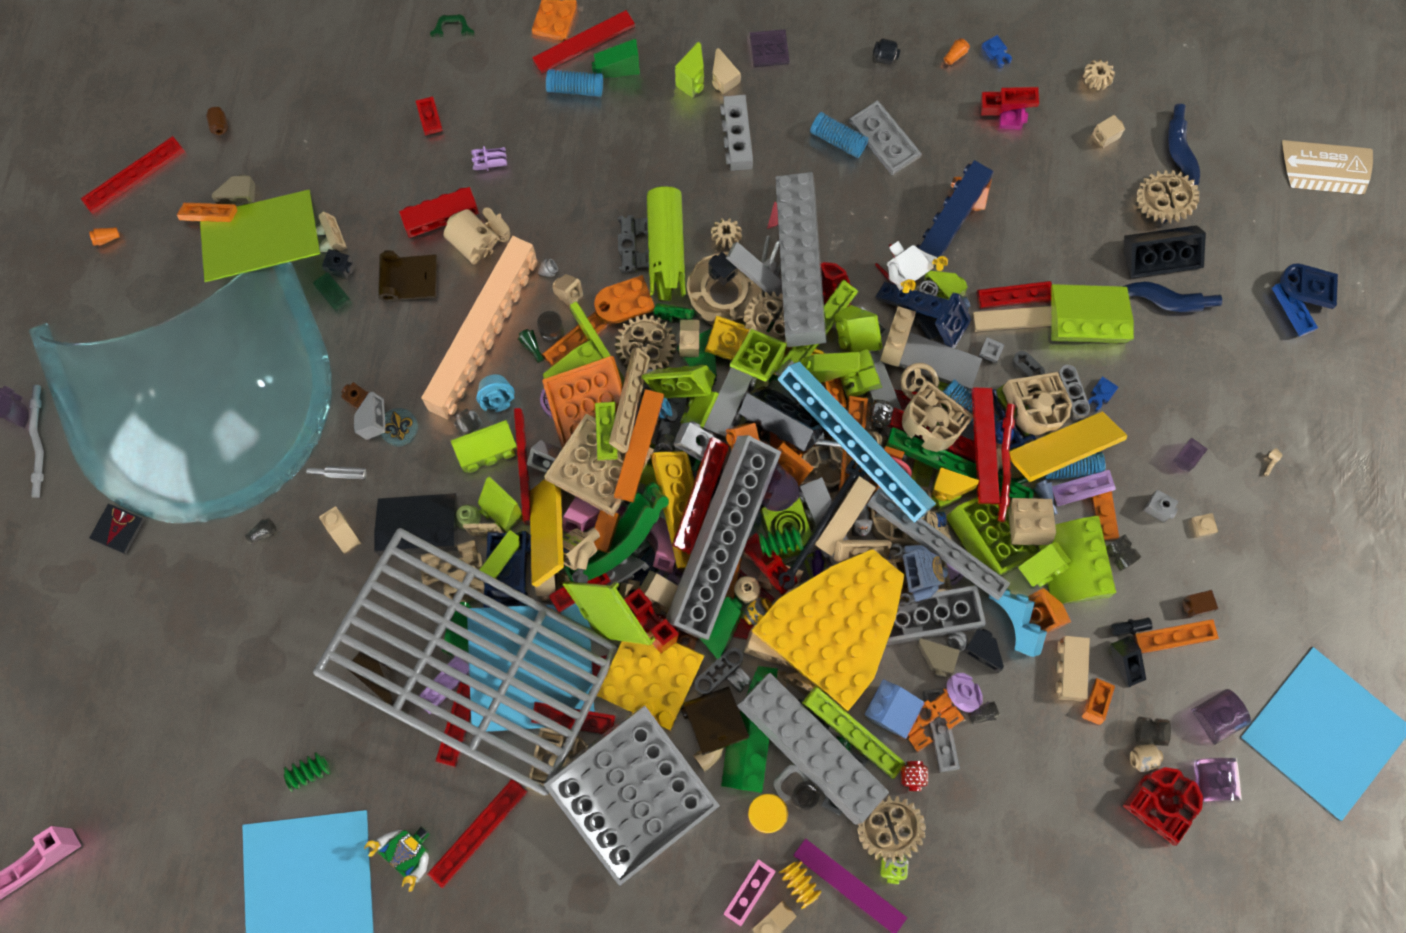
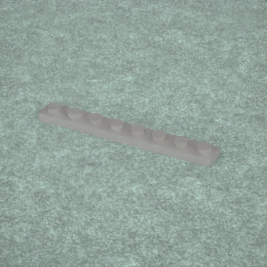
[866,488,1010,600]

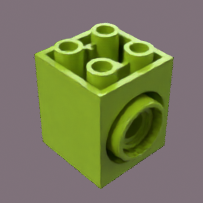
[760,497,812,560]

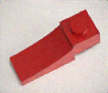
[981,87,1039,116]
[743,534,798,595]

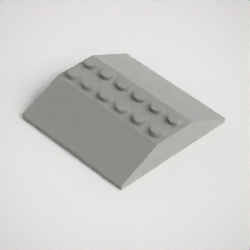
[543,705,720,886]

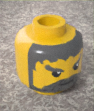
[744,597,773,625]

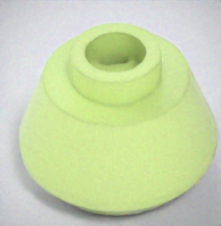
[455,504,481,530]

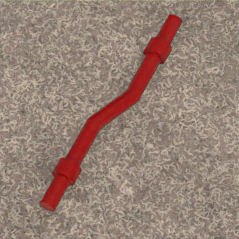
[998,404,1015,522]

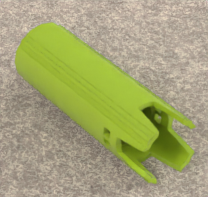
[647,186,686,301]

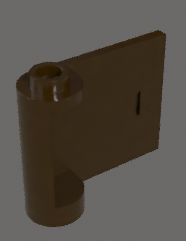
[378,250,437,301]
[681,686,749,755]

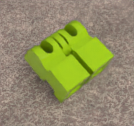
[840,349,883,399]

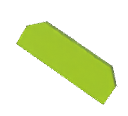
[480,530,520,578]

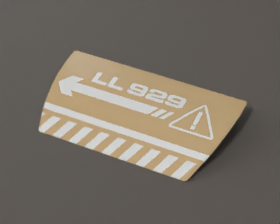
[1282,140,1373,195]

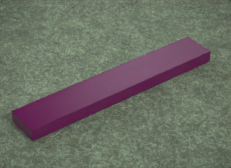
[793,838,907,933]

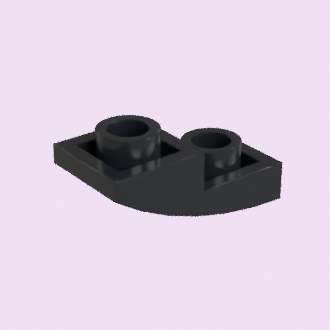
[913,312,940,340]

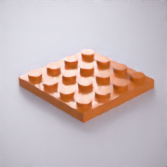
[542,356,634,449]

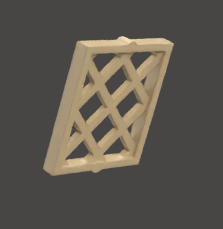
[463,524,504,536]

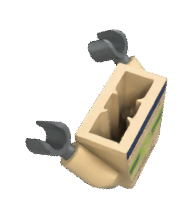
[558,528,600,583]

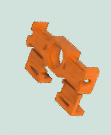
[906,689,965,752]

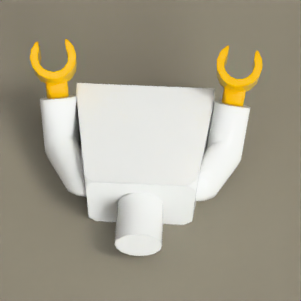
[887,241,948,293]

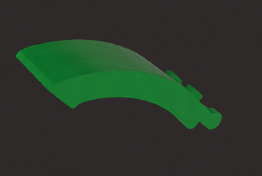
[564,482,669,582]

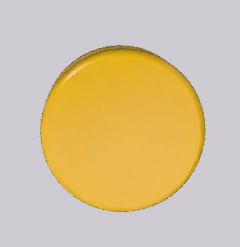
[748,794,788,833]

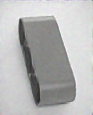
[1058,365,1090,422]

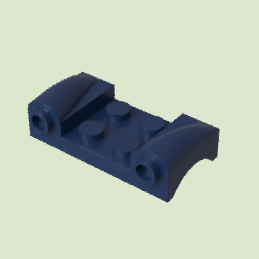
[483,531,531,608]

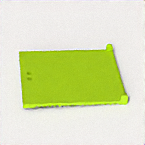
[563,581,655,645]

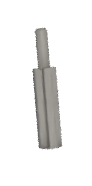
[306,466,366,480]

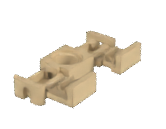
[421,540,483,586]

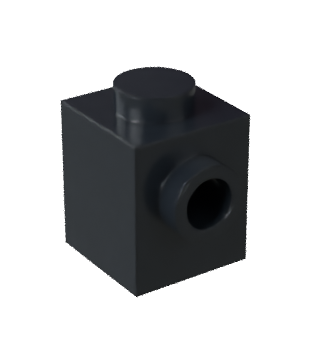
[322,249,354,279]
[708,252,738,286]

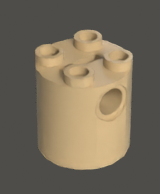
[444,209,499,265]

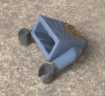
[889,544,948,607]

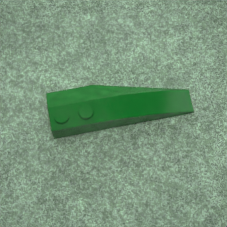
[721,666,778,793]

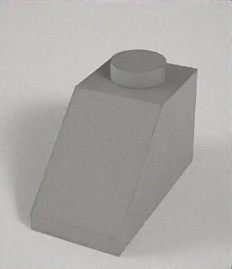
[354,391,386,440]

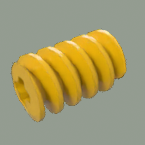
[778,861,821,909]

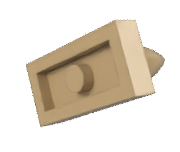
[316,212,347,252]

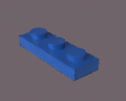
[1272,280,1318,337]

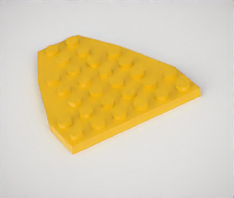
[752,549,904,712]

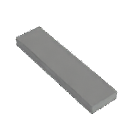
[726,242,783,297]
[922,688,960,773]

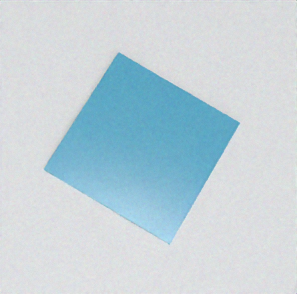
[467,604,594,732]
[1241,647,1406,821]
[242,810,374,933]

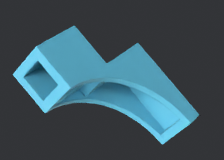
[989,589,1047,657]

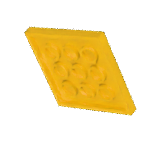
[597,641,705,731]

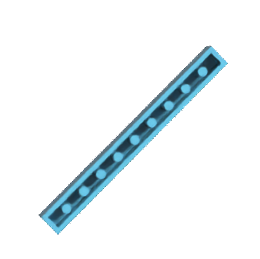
[778,362,936,523]

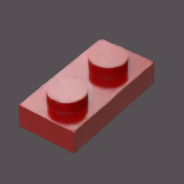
[416,96,443,136]

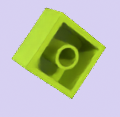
[1018,542,1072,587]

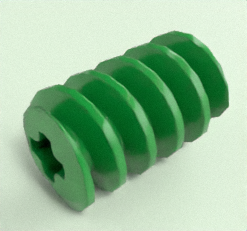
[759,526,803,557]
[284,752,331,792]

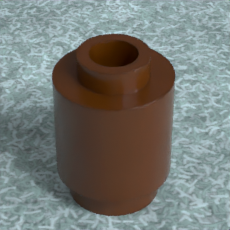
[206,107,228,135]

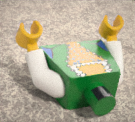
[364,826,430,892]

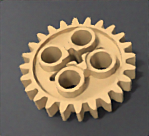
[1137,170,1200,224]
[743,292,790,348]
[615,314,677,370]
[857,796,926,863]

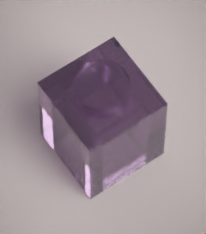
[1173,437,1208,472]

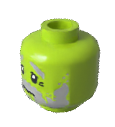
[880,855,909,884]

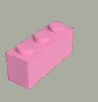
[723,859,776,926]

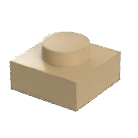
[1192,513,1218,537]

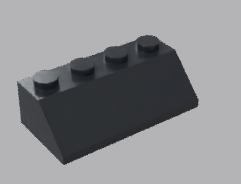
[1124,225,1206,278]
[739,386,825,451]

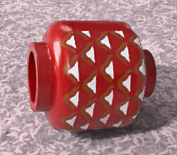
[901,761,929,792]

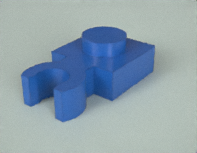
[982,35,1012,68]
[1088,376,1118,412]

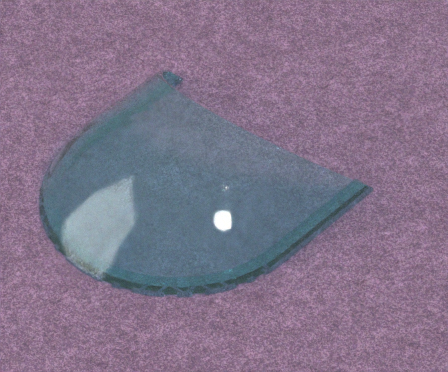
[29,261,332,523]

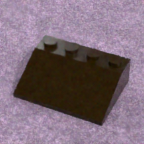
[348,652,411,716]

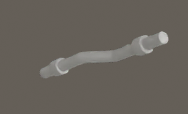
[29,385,44,498]

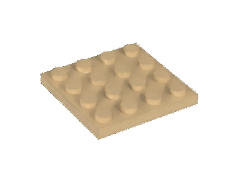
[544,414,654,516]

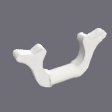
[773,765,809,801]

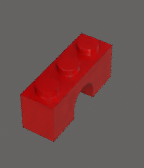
[624,588,679,654]

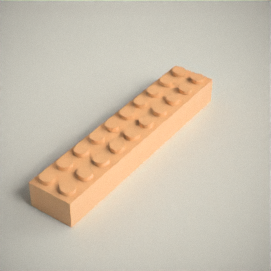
[421,236,538,419]

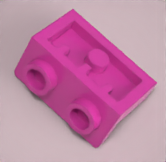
[999,108,1028,130]

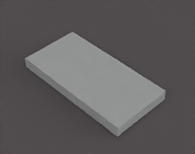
[848,100,922,175]
[899,333,982,392]

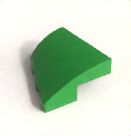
[654,303,695,323]

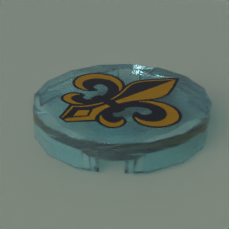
[381,408,418,446]

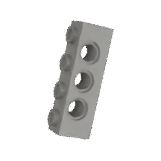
[720,95,753,171]
[672,421,731,474]

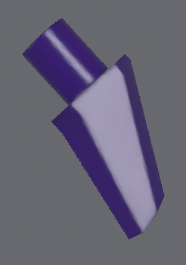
[812,550,825,577]

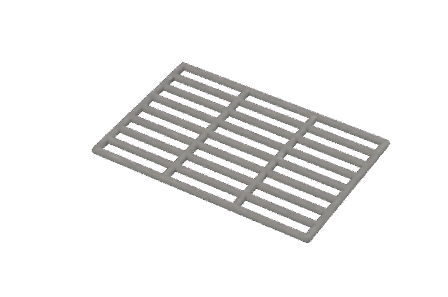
[313,528,619,796]

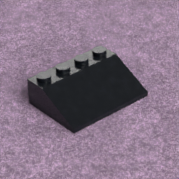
[374,493,458,556]

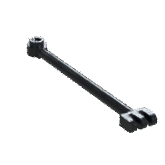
[779,459,867,590]

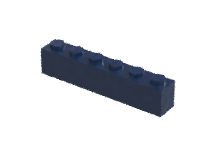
[916,160,994,271]

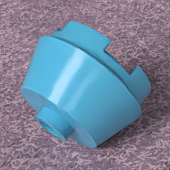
[476,374,515,412]

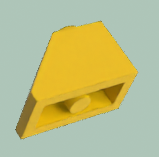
[931,468,979,501]

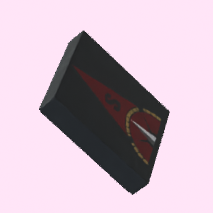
[89,503,145,555]

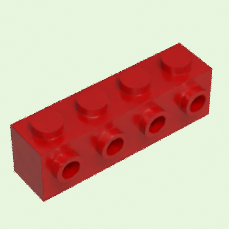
[399,187,479,238]

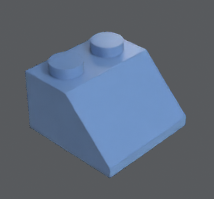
[864,679,924,739]

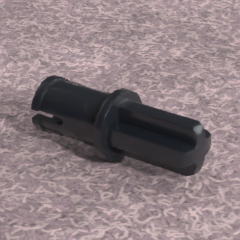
[1111,617,1153,636]

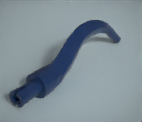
[1160,104,1200,224]
[1122,281,1222,312]

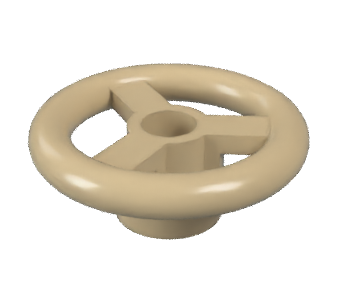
[900,363,939,400]

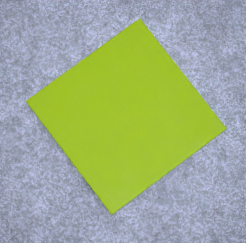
[200,190,320,282]

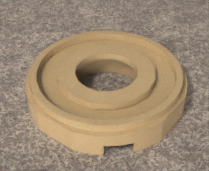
[687,252,762,325]

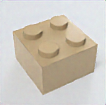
[1008,498,1056,545]

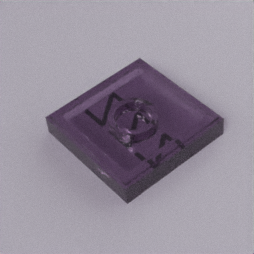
[750,29,790,67]

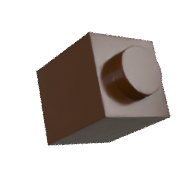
[1183,590,1218,618]

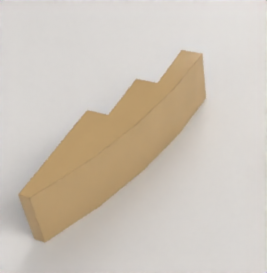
[815,476,876,556]

